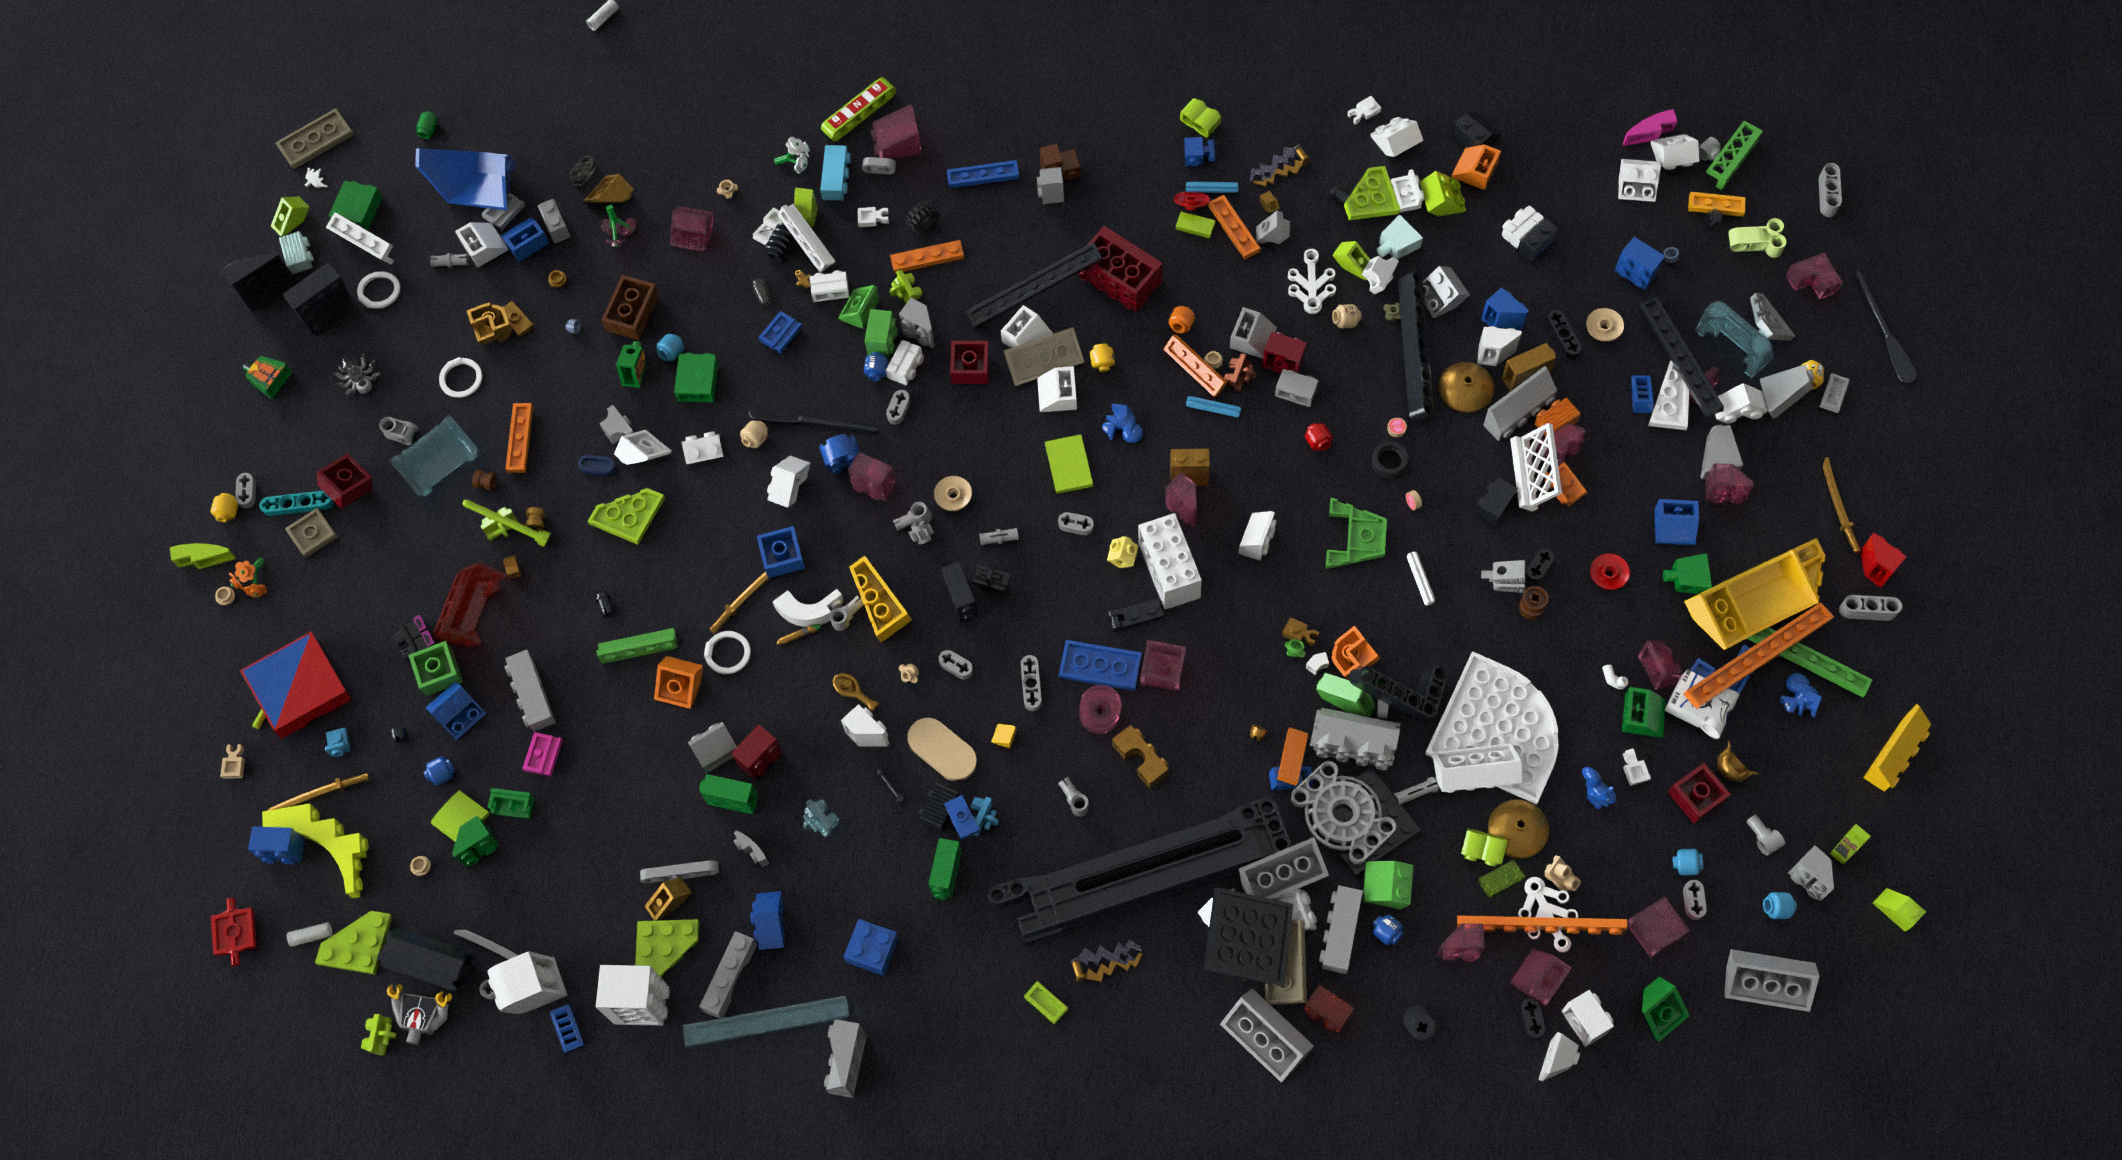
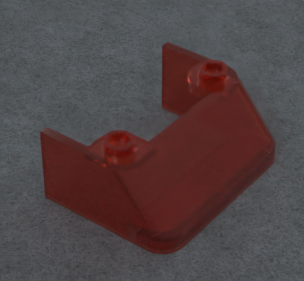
[433,562,507,648]

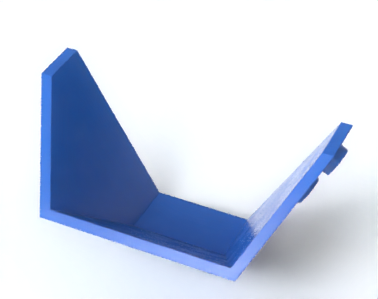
[415,148,515,210]

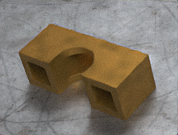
[1112,725,1169,789]

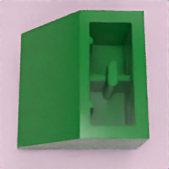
[1622,687,1666,738]
[452,815,500,868]

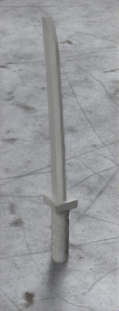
[454,930,519,960]

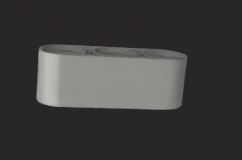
[1819,163,1842,217]
[1839,595,1902,621]

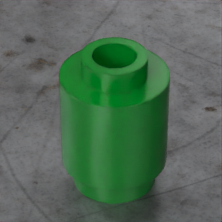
[416,111,438,139]

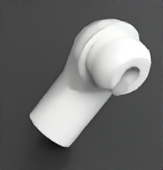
[1602,665,1628,689]

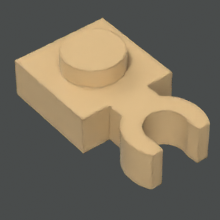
[220,744,245,779]

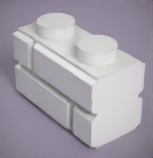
[1502,206,1544,249]
[810,270,849,302]
[886,340,924,385]

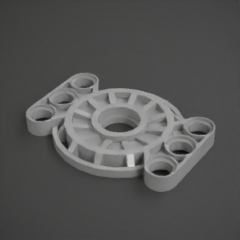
[1291,761,1396,864]

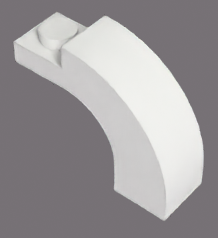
[773,589,844,627]

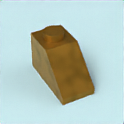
[645,877,691,921]

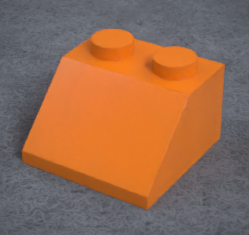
[654,656,703,709]

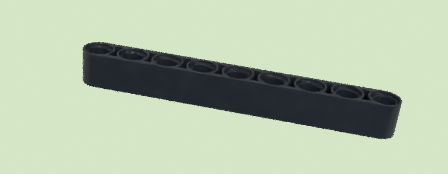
[1398,270,1434,423]

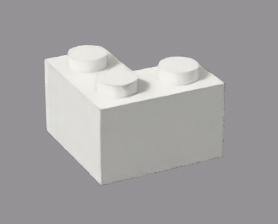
[1715,383,1768,424]
[767,456,810,508]

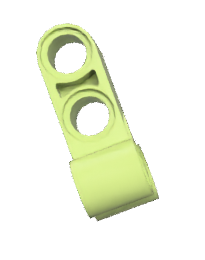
[1728,218,1786,258]

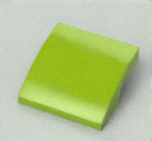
[431,790,489,842]

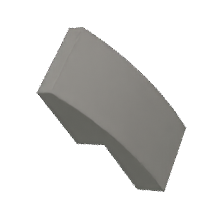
[733,831,769,867]

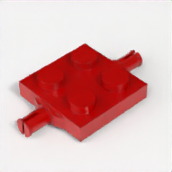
[211,898,257,966]

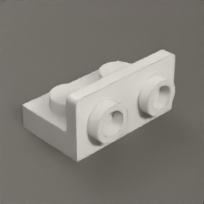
[1276,889,1317,931]

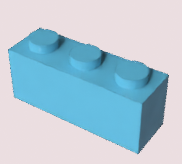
[820,145,851,201]

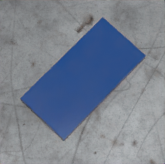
[1058,640,1142,691]

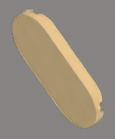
[908,718,977,781]

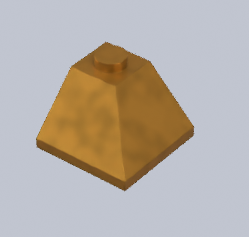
[584,174,634,203]

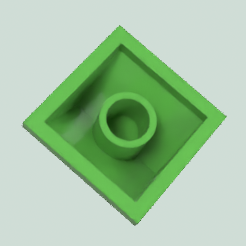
[838,285,879,329]

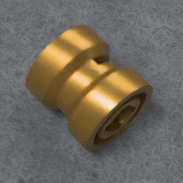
[525,507,545,532]

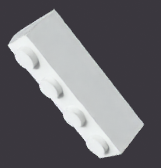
[1432,743,1522,793]

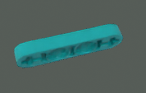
[259,491,335,516]

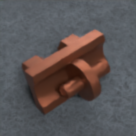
[1224,354,1257,392]

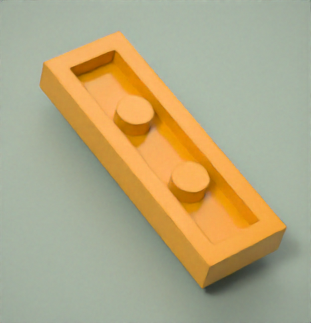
[1688,192,1745,217]

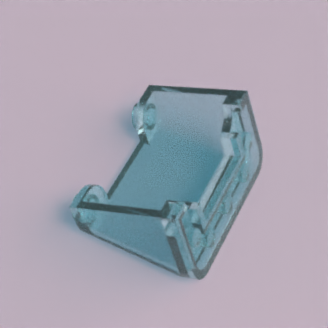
[1695,301,1774,379]
[389,415,479,497]

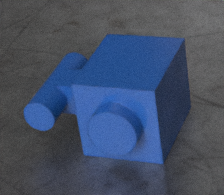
[1184,137,1216,166]

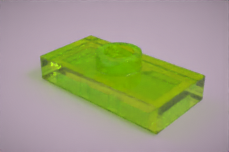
[1478,859,1525,898]

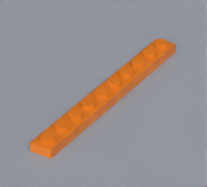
[1684,602,1834,709]

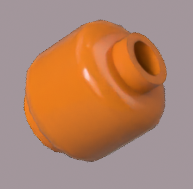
[1169,306,1195,333]

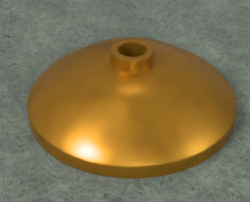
[1438,362,1494,413]
[1488,799,1549,859]

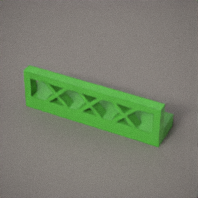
[1706,121,1763,190]
[596,628,678,664]

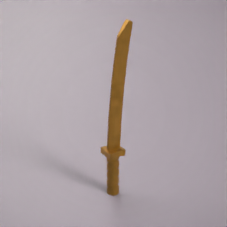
[1823,457,1862,554]
[709,572,770,634]
[268,773,370,811]

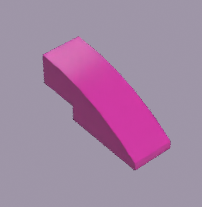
[1623,109,1677,146]

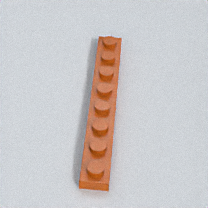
[1457,916,1627,935]

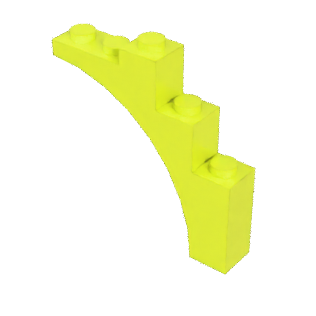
[262,804,369,898]

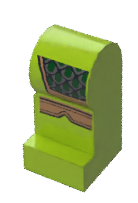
[1830,824,1871,865]

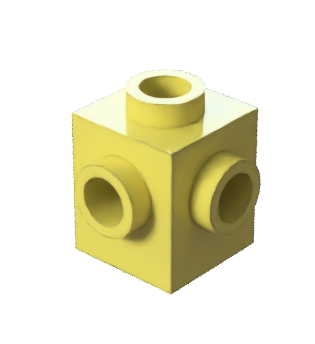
[1107,537,1139,568]

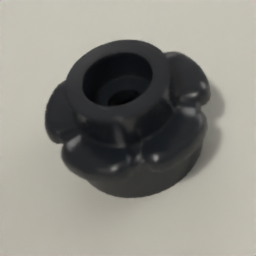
[1706,209,1722,226]

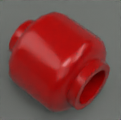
[1305,423,1333,451]

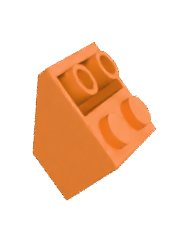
[1451,144,1501,190]

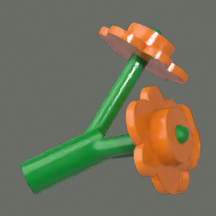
[229,558,267,597]

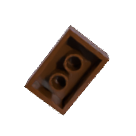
[601,275,660,340]

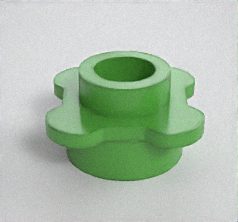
[1285,639,1306,657]

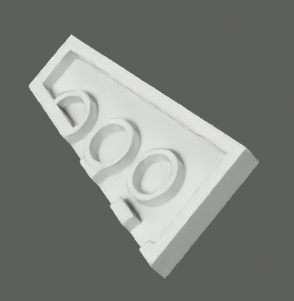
[1648,361,1689,430]

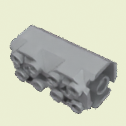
[1310,708,1400,770]

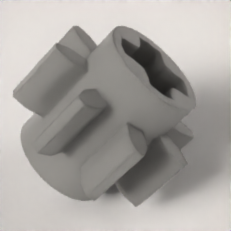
[909,521,934,544]

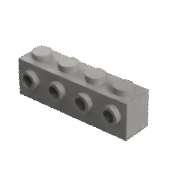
[505,650,556,732]
[1319,885,1363,974]

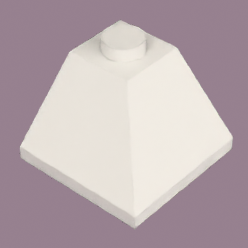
[614,430,672,465]
[1538,1032,1580,1081]

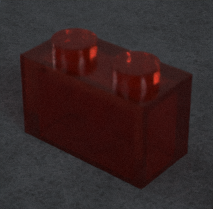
[1304,985,1354,1033]

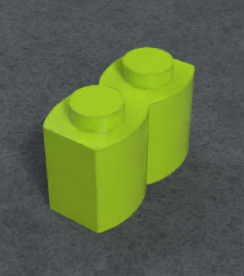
[1180,98,1221,138]
[1461,828,1508,866]

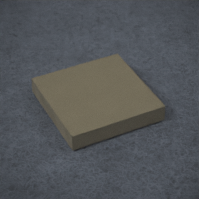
[285,508,338,558]

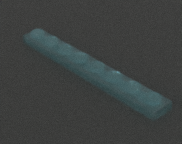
[683,996,850,1047]

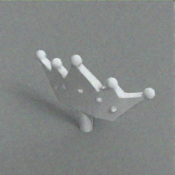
[305,168,328,188]

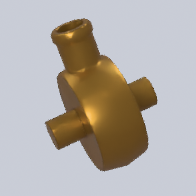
[795,270,811,289]

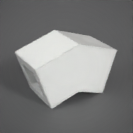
[1306,652,1329,675]

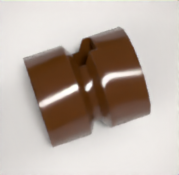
[1519,586,1548,620]

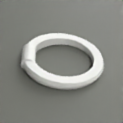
[357,272,400,309]
[439,357,483,398]
[704,631,751,674]

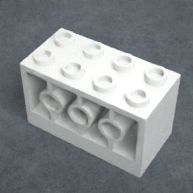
[1138,513,1202,610]
[596,965,669,1025]

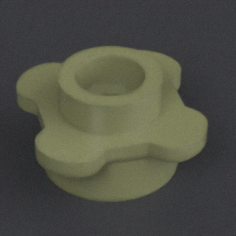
[1383,303,1401,321]

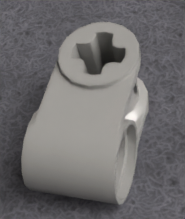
[379,417,419,445]

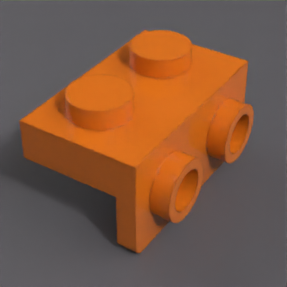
[1544,462,1588,506]

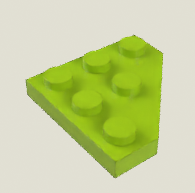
[1344,166,1401,220]
[588,488,665,545]
[315,911,393,975]
[635,919,699,978]

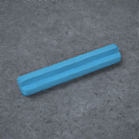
[1186,182,1239,193]
[1186,396,1241,417]

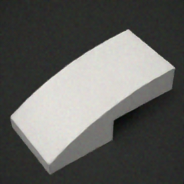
[753,208,783,245]

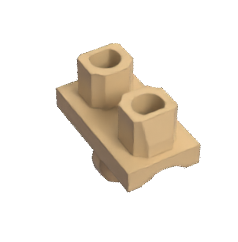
[1545,855,1581,892]

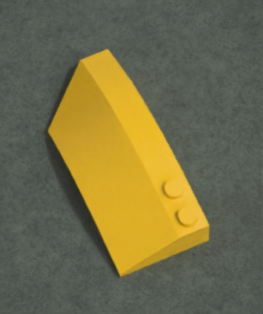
[1684,538,1825,650]

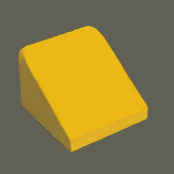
[991,724,1017,748]

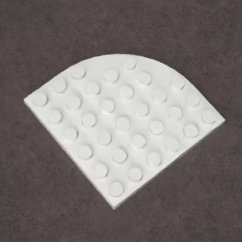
[1425,651,1559,805]

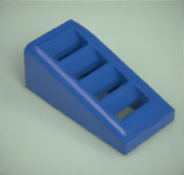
[1631,376,1654,413]
[1269,766,1314,790]
[550,1004,584,1053]

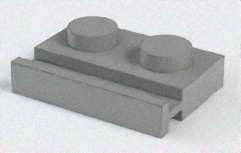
[481,193,525,230]

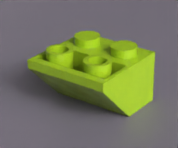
[1419,171,1466,217]

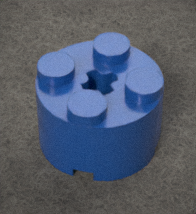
[819,434,862,474]

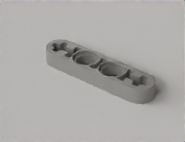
[640,861,719,883]

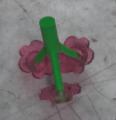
[601,205,636,247]

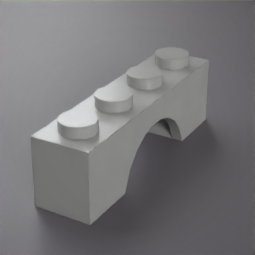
[699,931,757,1019]

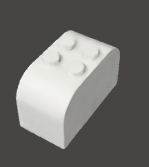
[487,951,567,1014]

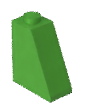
[1316,673,1377,717]

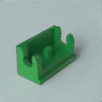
[488,788,535,819]

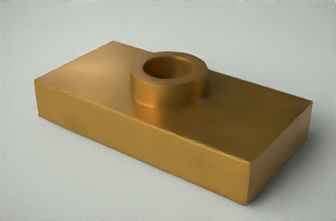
[503,301,534,338]

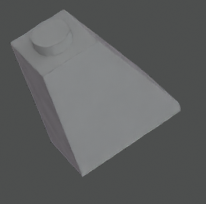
[1760,364,1815,419]
[1701,425,1743,480]

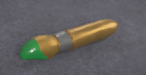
[776,624,821,645]

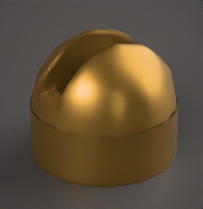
[1250,724,1267,741]

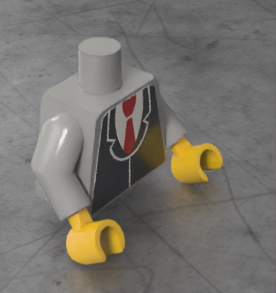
[387,984,452,1045]

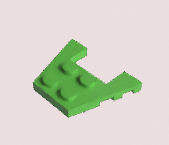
[1325,498,1387,569]

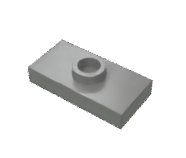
[1819,373,1850,413]

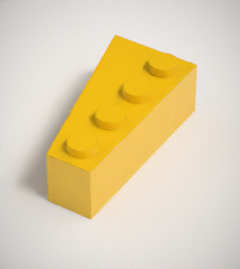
[849,556,912,643]

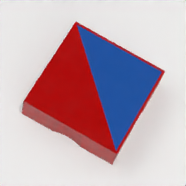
[240,632,352,739]

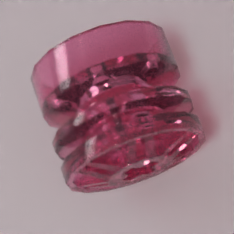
[1079,685,1122,734]

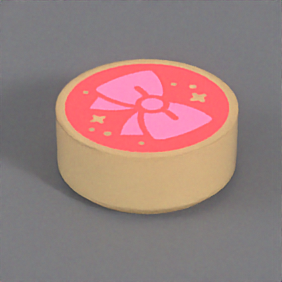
[1387,418,1407,437]
[1406,490,1422,510]

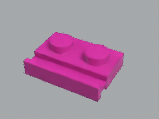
[522,732,563,777]

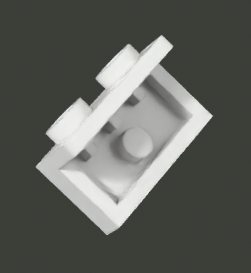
[1391,169,1424,213]
[682,431,724,464]

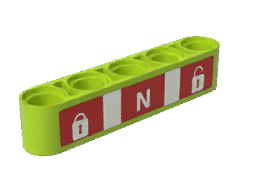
[821,77,896,141]

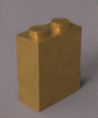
[1502,343,1556,392]
[1170,449,1210,486]

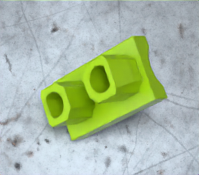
[890,270,922,304]
[481,507,519,541]
[361,1014,396,1055]

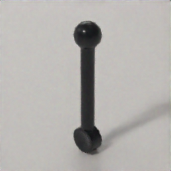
[876,769,904,803]

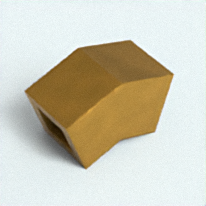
[1259,191,1279,213]
[503,555,521,579]

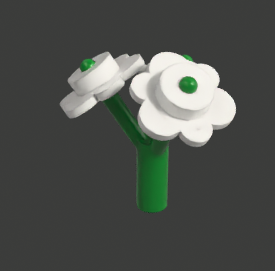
[774,137,810,174]

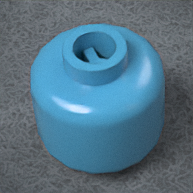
[656,334,684,361]
[1673,849,1703,876]
[1763,892,1797,919]

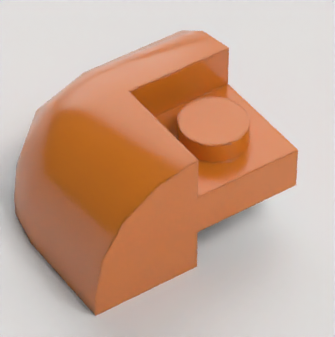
[1331,626,1380,680]

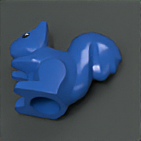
[1102,404,1143,443]
[1780,673,1822,718]
[1582,767,1616,809]

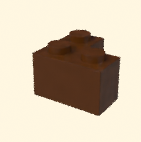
[1040,144,1081,181]

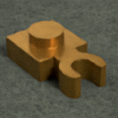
[1282,617,1319,646]

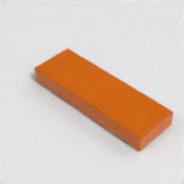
[1277,728,1308,786]

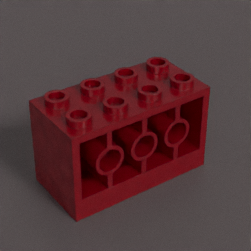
[1078,226,1162,312]

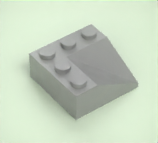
[824,1019,867,1098]

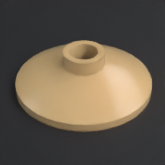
[1586,308,1624,342]
[934,476,972,511]

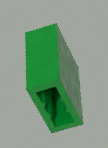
[329,181,382,231]
[674,353,719,402]
[699,774,758,814]
[929,838,962,900]

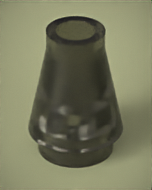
[751,278,771,307]

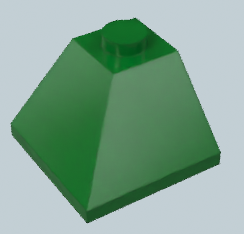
[1642,977,1690,1042]

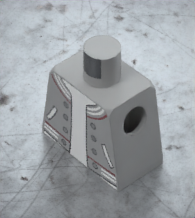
[1481,560,1526,593]

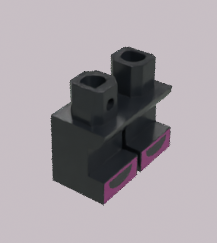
[392,614,437,661]

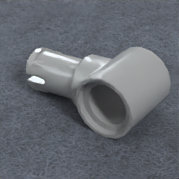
[1699,137,1729,171]
[893,502,932,531]
[830,596,864,631]
[1058,777,1089,817]
[1746,815,1785,856]

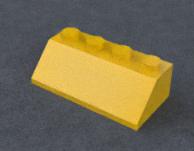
[1863,704,1931,792]

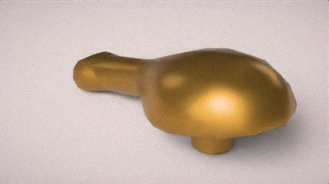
[832,673,879,711]

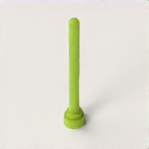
[463,500,551,547]

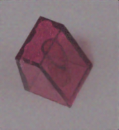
[871,104,922,159]

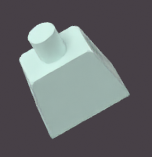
[1377,215,1423,259]

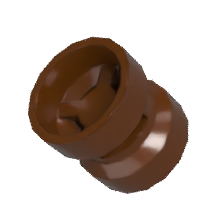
[472,470,497,491]

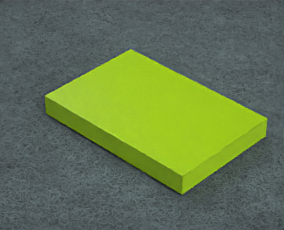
[1045,434,1093,494]

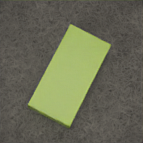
[1176,212,1215,238]
[1024,981,1068,1025]

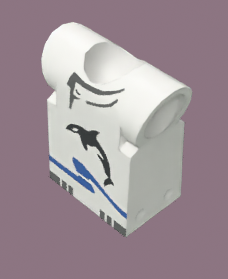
[1664,669,1739,739]

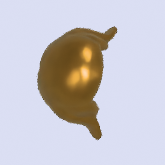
[1717,741,1759,782]

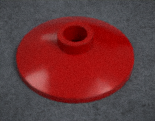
[1174,192,1210,210]
[1590,553,1630,590]

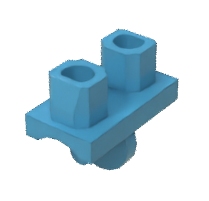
[971,797,999,836]

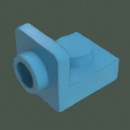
[325,728,351,757]

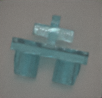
[803,799,839,838]

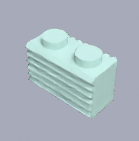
[279,231,314,274]

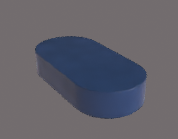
[578,455,616,476]

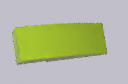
[170,543,236,569]

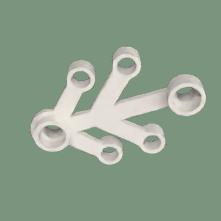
[1288,249,1336,314]
[1519,877,1579,953]

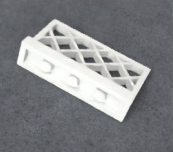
[1510,423,1562,511]

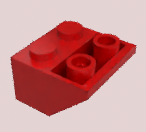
[1860,533,1906,588]

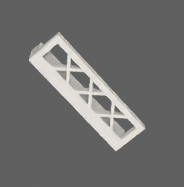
[778,204,836,273]
[326,213,394,265]

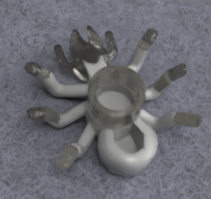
[332,353,380,395]

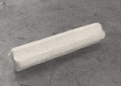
[1407,552,1435,605]

